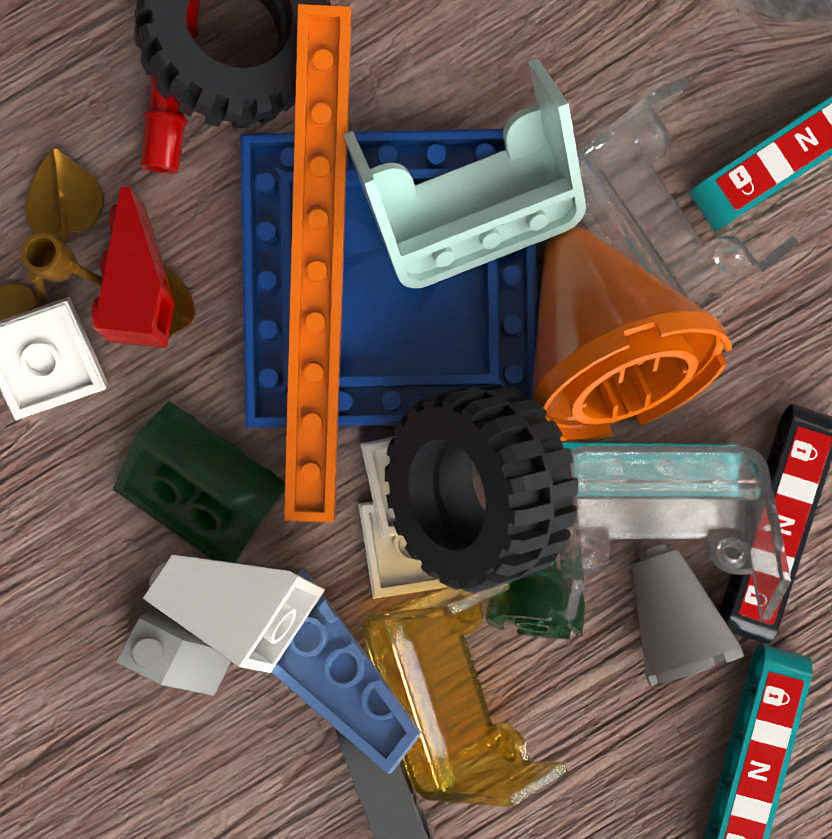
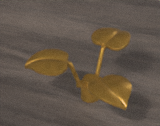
[0,148,196,338]

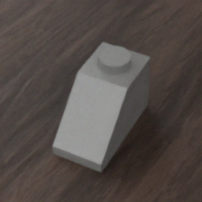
[116,609,232,696]

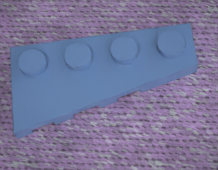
[272,568,422,774]

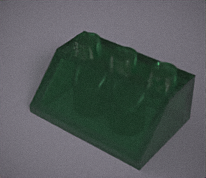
[113,401,285,563]

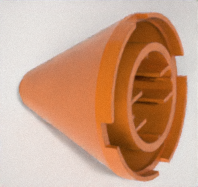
[531,227,732,442]

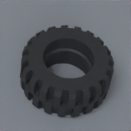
[134,0,331,128]
[385,384,579,592]

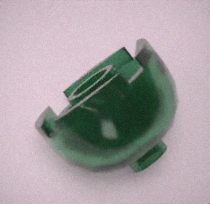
[486,561,585,639]

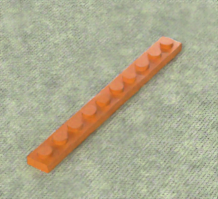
[284,4,352,523]

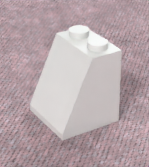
[143,555,325,673]

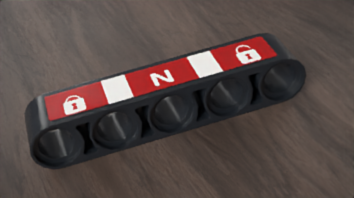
[719,403,832,644]

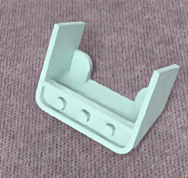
[343,58,586,288]

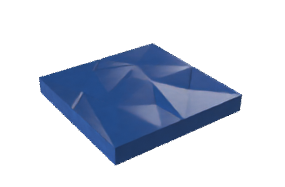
[240,129,538,428]

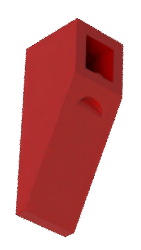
[91,187,175,348]

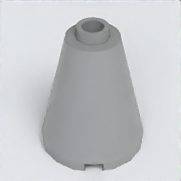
[632,544,744,686]

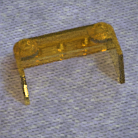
[363,583,568,807]

